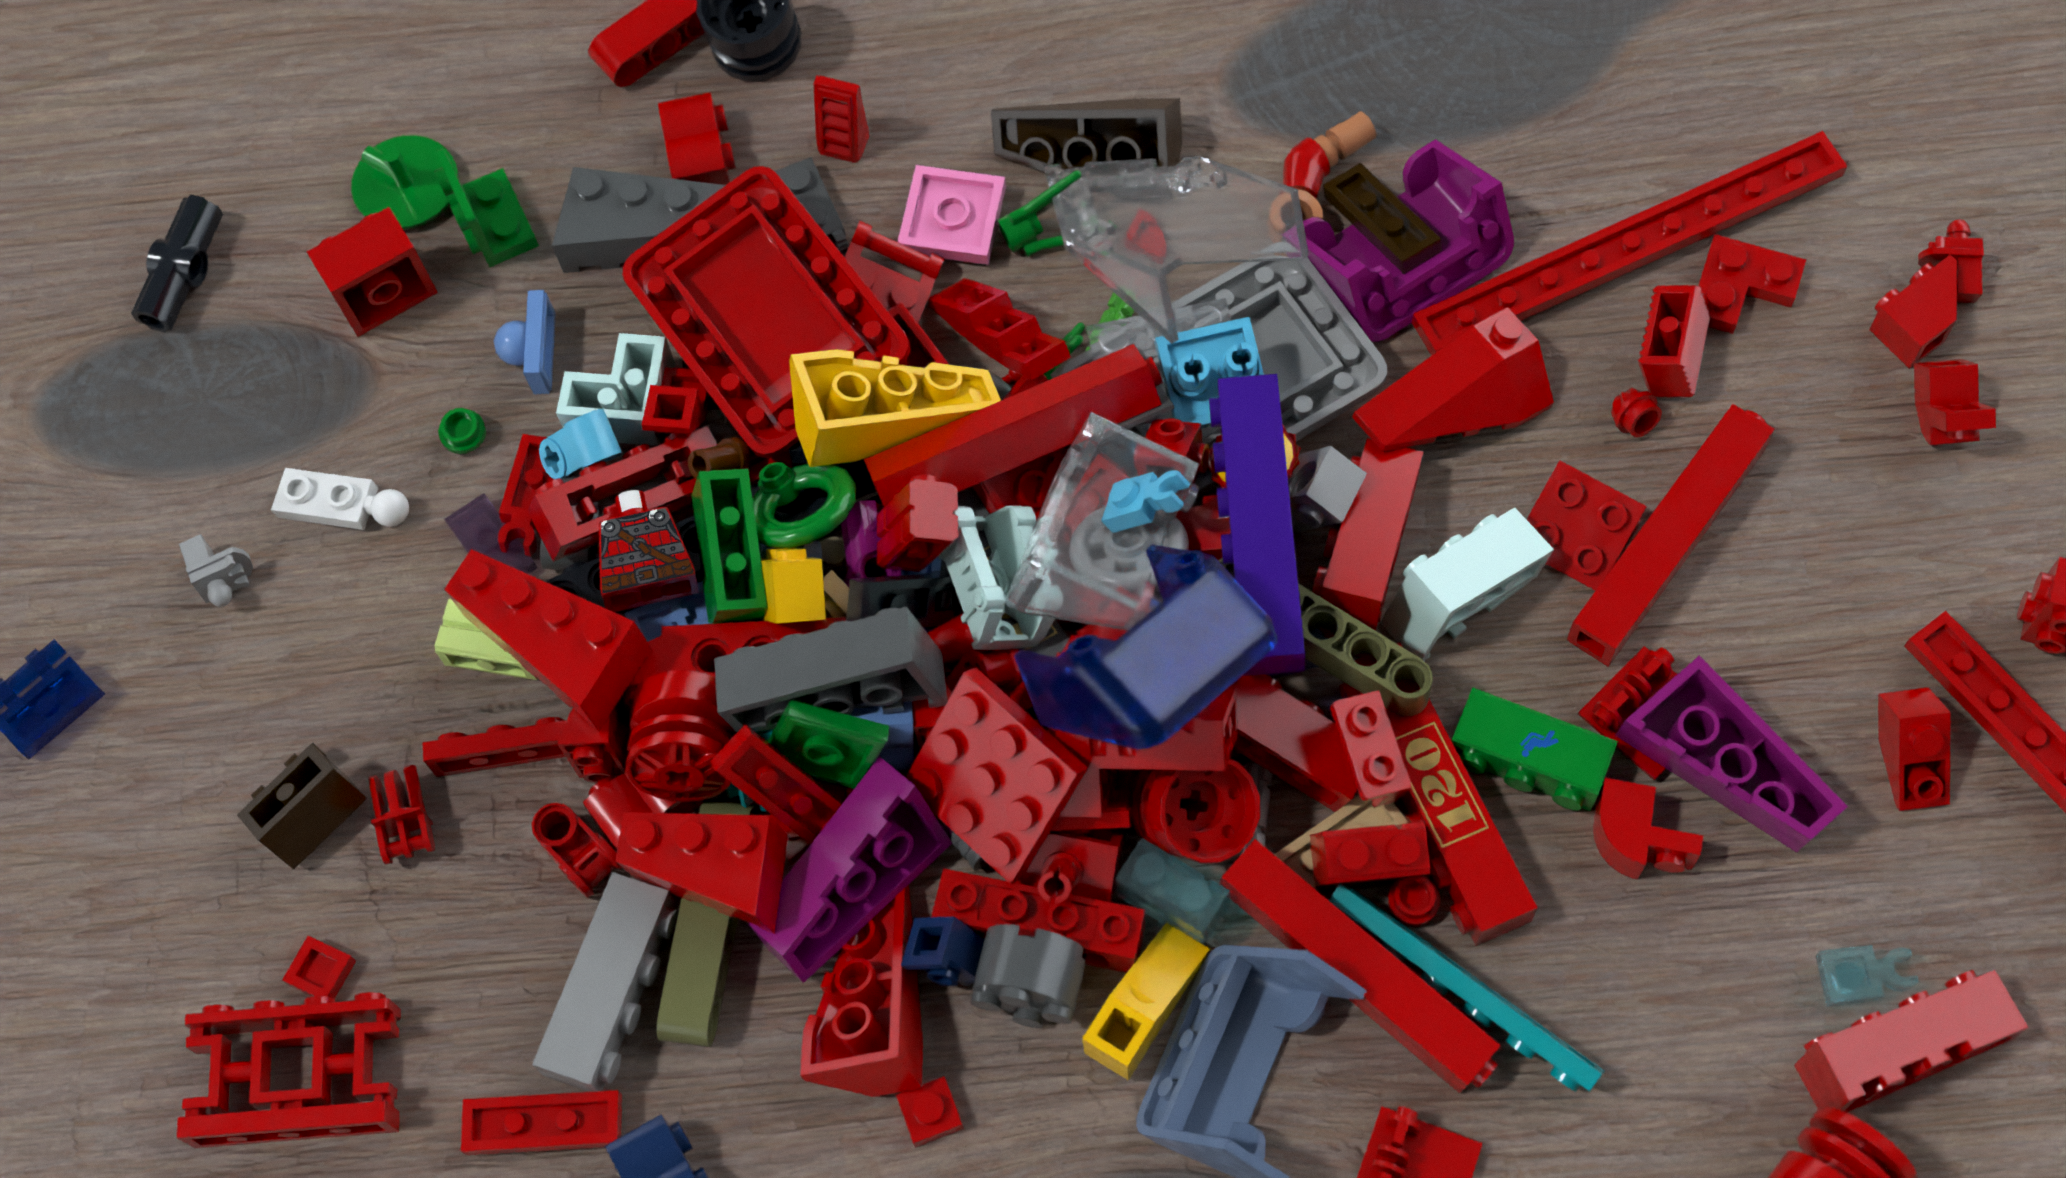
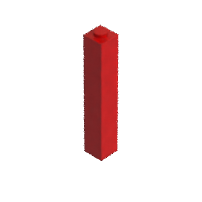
[864,344,1163,508]
[1567,404,1775,667]
[1218,839,1501,1093]

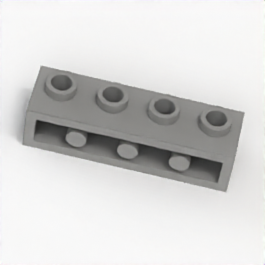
[532,872,679,1092]

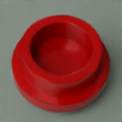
[1388,876,1440,926]

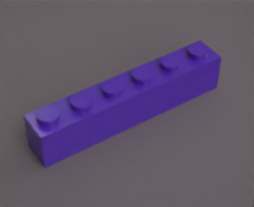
[1209,374,1305,676]

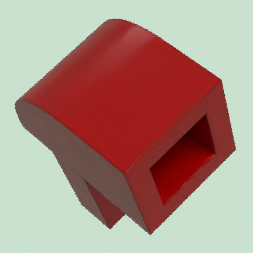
[1914,359,1996,445]
[1593,778,1703,880]

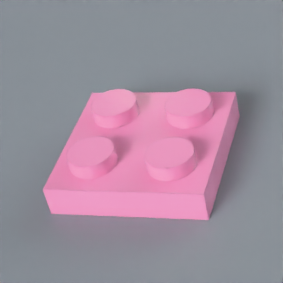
[898,165,1006,265]

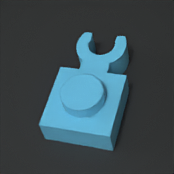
[1101,470,1190,533]

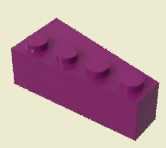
[1615,655,1848,853]
[749,756,952,983]

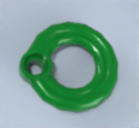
[752,462,857,548]

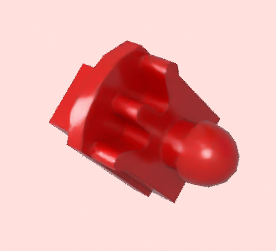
[1918,219,1984,303]

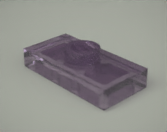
[444,493,537,574]

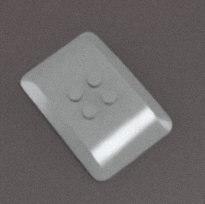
[1061,244,1387,504]

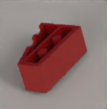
[615,812,789,934]

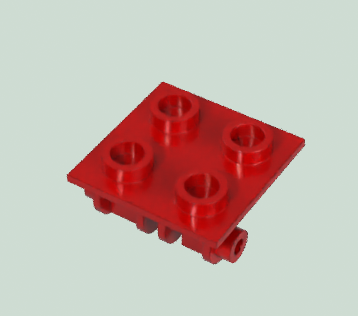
[1526,460,1647,591]
[1578,646,1677,781]
[1357,1106,1483,1178]

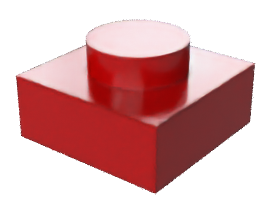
[896,1076,964,1148]

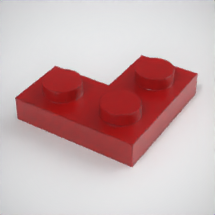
[1698,234,1806,334]

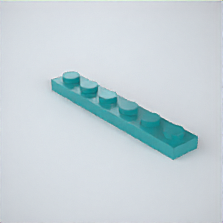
[1329,884,1605,1092]

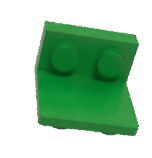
[434,148,539,268]

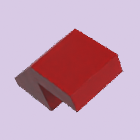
[642,367,710,434]

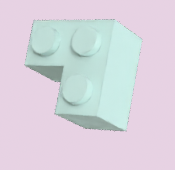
[556,333,675,446]

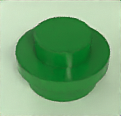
[438,408,486,454]

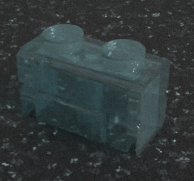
[1115,838,1230,945]

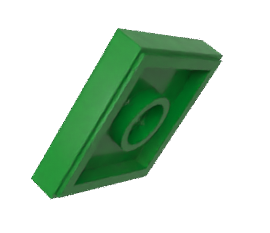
[767,700,890,789]

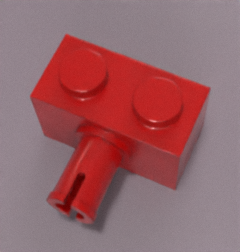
[1014,828,1125,903]

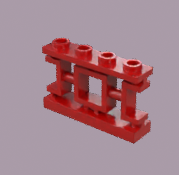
[176,992,401,1148]

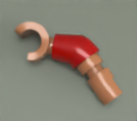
[1269,111,1376,245]

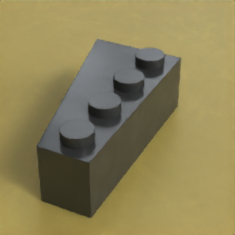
[552,167,725,273]
[714,607,947,732]

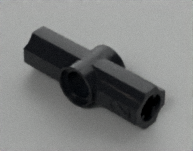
[131,194,223,332]

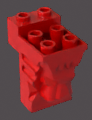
[1045,635,1238,818]

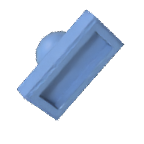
[494,290,556,394]

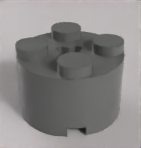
[971,924,1087,1028]

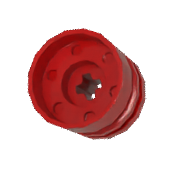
[625,670,736,802]
[1129,759,1260,863]
[1767,1106,1918,1178]

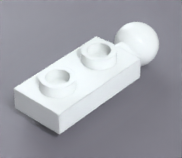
[271,468,409,530]

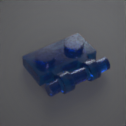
[0,639,105,760]

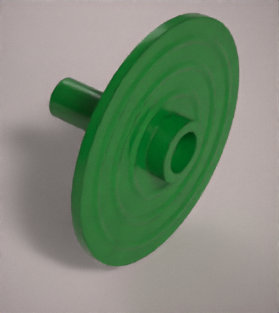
[351,135,459,230]

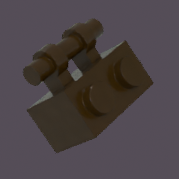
[237,743,367,870]

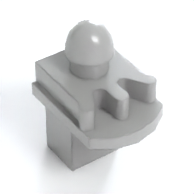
[179,534,253,607]

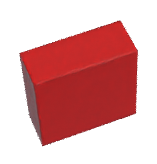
[282,935,356,999]

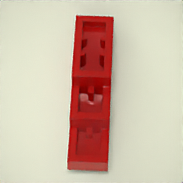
[928,278,1071,380]

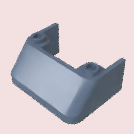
[1136,945,1366,1178]

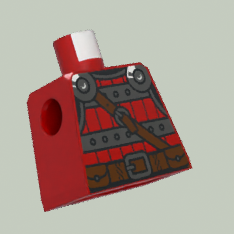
[599,490,699,612]

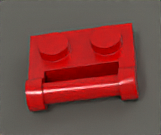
[844,220,944,323]

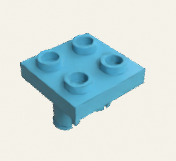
[1154,317,1264,429]

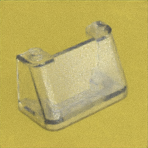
[1004,412,1199,631]

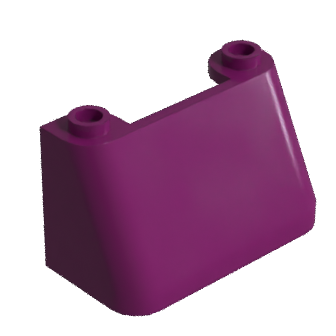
[1285,139,1514,342]

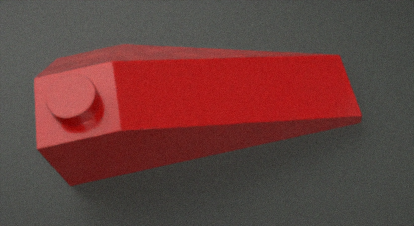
[1352,307,1554,452]

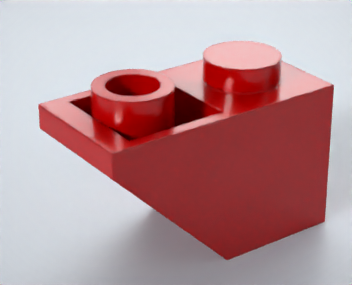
[1869,255,1957,369]
[1878,687,1951,811]

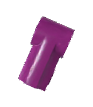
[841,500,901,587]

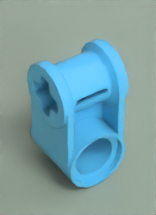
[539,408,623,479]

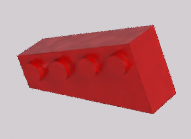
[1312,438,1424,657]
[444,549,652,732]

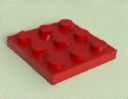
[905,667,1088,884]

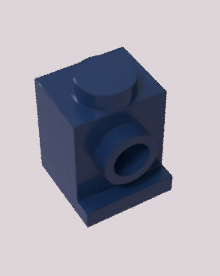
[901,916,985,987]

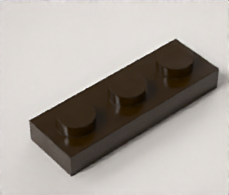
[1323,163,1443,274]

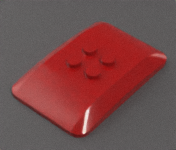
[622,166,910,458]

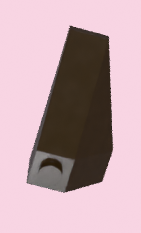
[991,98,1182,200]

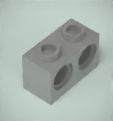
[1288,446,1367,533]

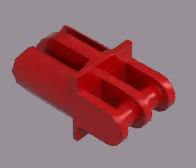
[368,765,435,865]

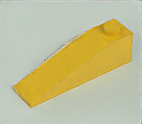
[789,349,1001,467]

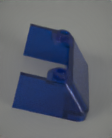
[1014,544,1278,749]

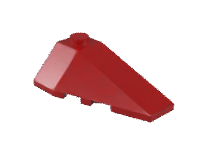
[800,885,923,1097]

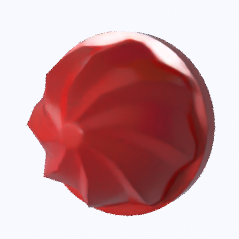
[1611,387,1662,437]

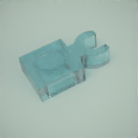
[1815,945,1919,1007]

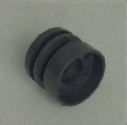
[696,0,801,82]

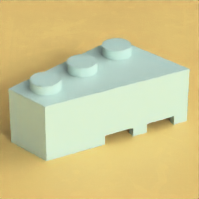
[1380,508,1554,661]

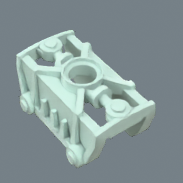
[938,506,1066,650]

